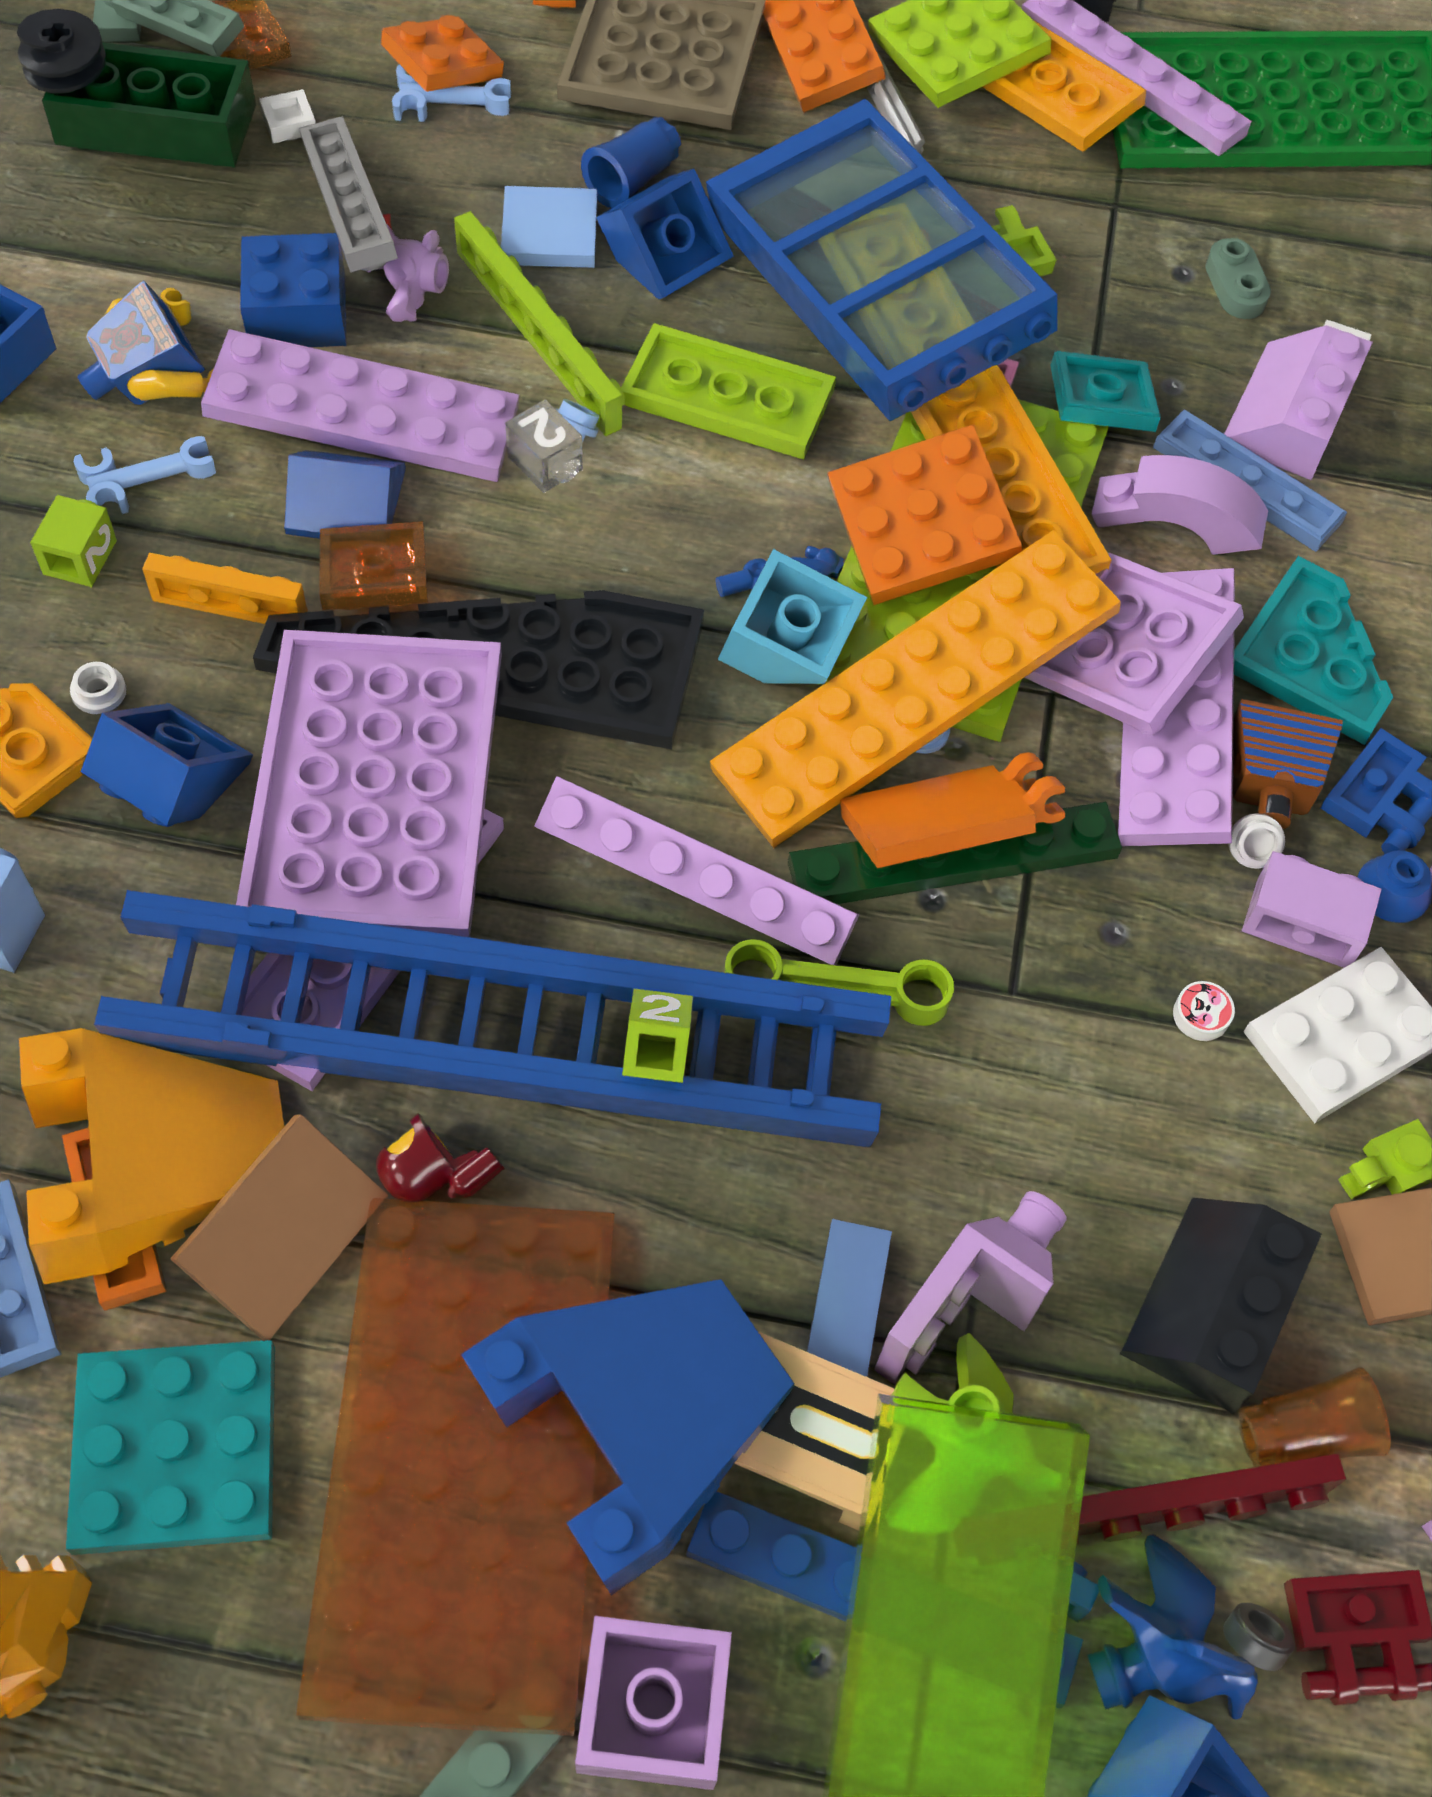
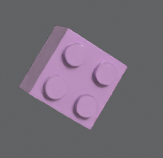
[575,1616,732,1790]

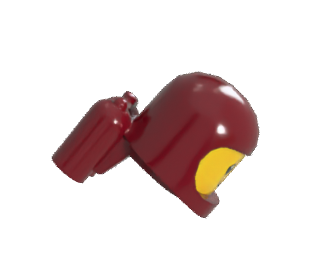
[376,1113,505,1203]

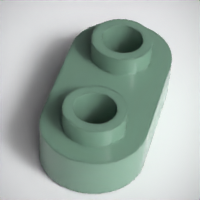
[1205,238,1271,319]

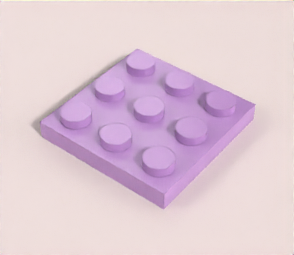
[1024,552,1244,735]

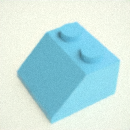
[718,549,867,684]

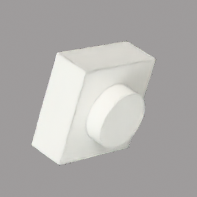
[259,89,316,143]

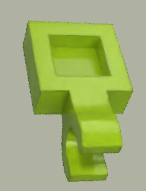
[991,205,1056,276]
[1338,1119,1432,1200]

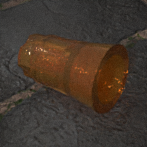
[1238,1367,1391,1467]

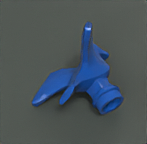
[1087,1534,1258,1720]

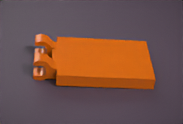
[840,752,1065,868]

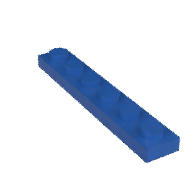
[686,1491,1084,1709]

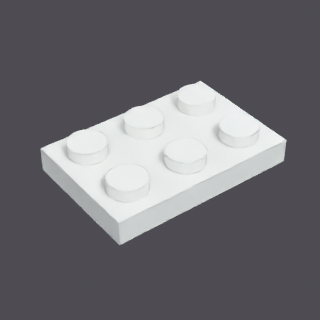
[1244,947,1432,1123]

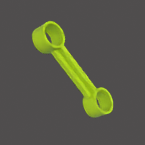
[724,939,954,1026]

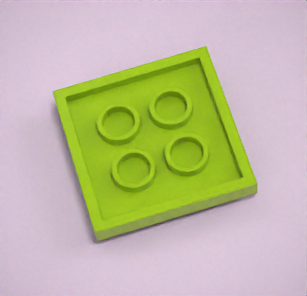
[868,0,1051,108]

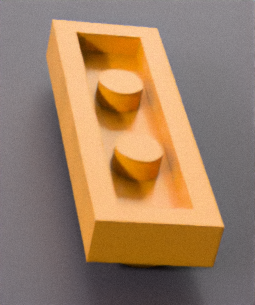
[142,553,308,624]

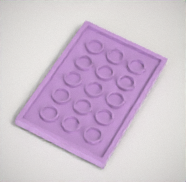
[236,630,502,937]

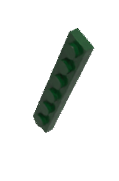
[788,801,1122,904]

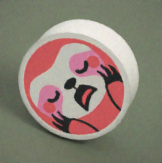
[1173,981,1235,1041]

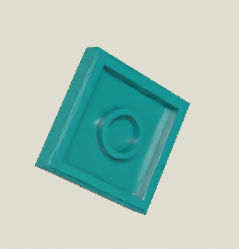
[1050,351,1161,432]

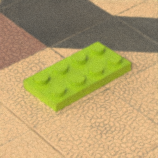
[621,323,836,460]

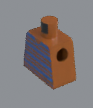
[1233,699,1343,830]

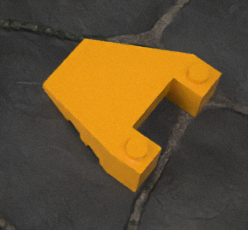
[19,1028,285,1285]

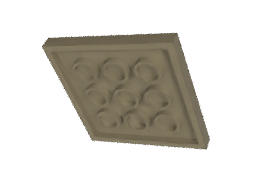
[557,0,766,130]

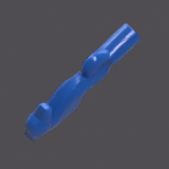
[715,546,844,597]

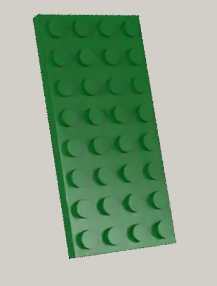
[1112,30,1432,169]

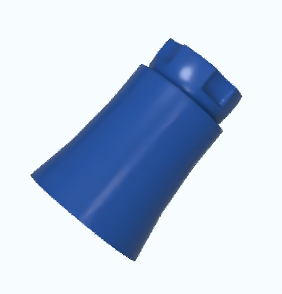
[581,117,682,208]

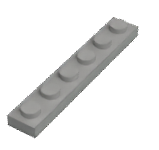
[299,116,398,272]

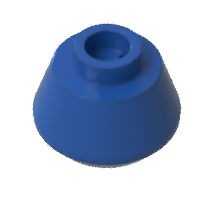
[1357,850,1432,923]

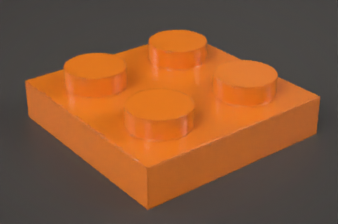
[381,15,504,92]

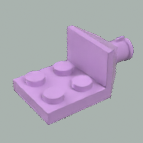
[874,1191,1067,1385]

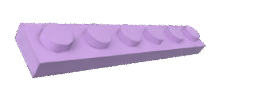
[1021,0,1251,156]
[534,776,859,965]

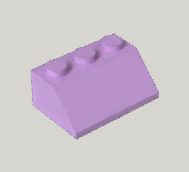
[1225,325,1373,480]

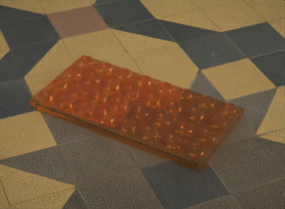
[296,1198,615,1736]

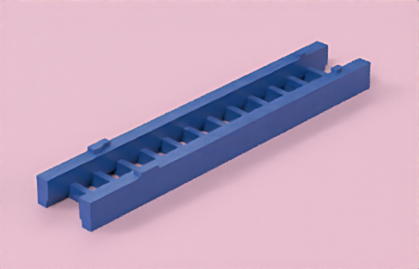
[94,890,891,1148]

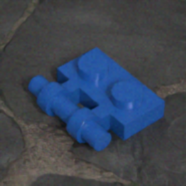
[1320,728,1432,854]

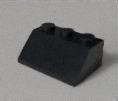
[1120,1198,1322,1414]

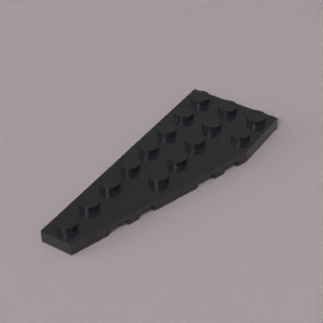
[253,590,704,750]

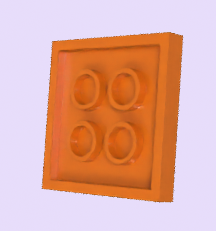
[827,424,1022,606]

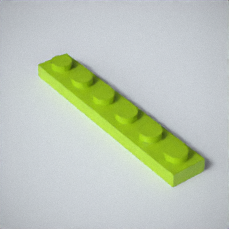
[454,211,625,437]

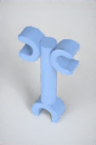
[392,64,511,122]
[74,436,216,514]

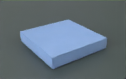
[501,186,597,268]

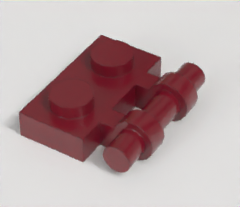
[1284,1570,1432,1705]

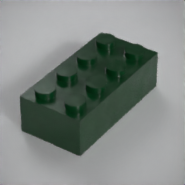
[42,42,256,168]

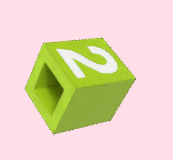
[30,495,117,587]
[622,989,693,1083]

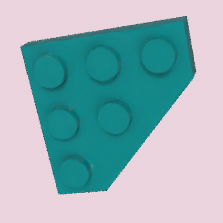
[1234,555,1394,745]

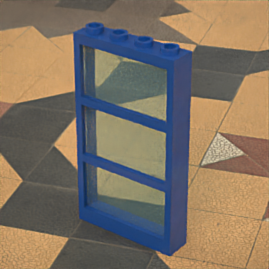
[706,98,1058,422]

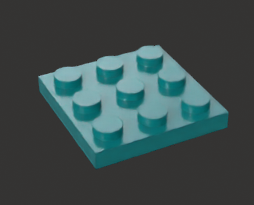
[66,1340,275,1555]

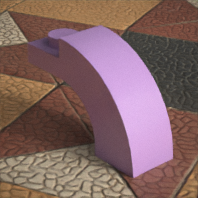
[1091,455,1268,555]

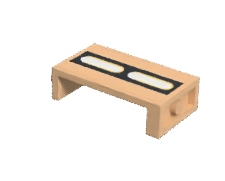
[734,1332,904,1532]

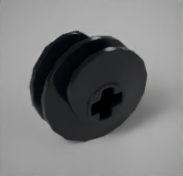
[17,9,106,93]

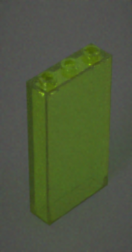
[823,1394,1090,1797]

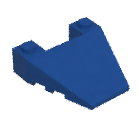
[461,1279,794,1596]

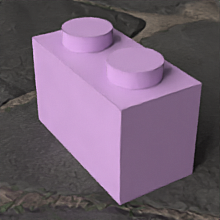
[1242,851,1382,968]

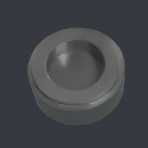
[1223,1603,1295,1671]

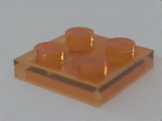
[319,521,428,611]

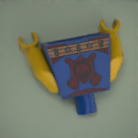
[77,280,213,405]

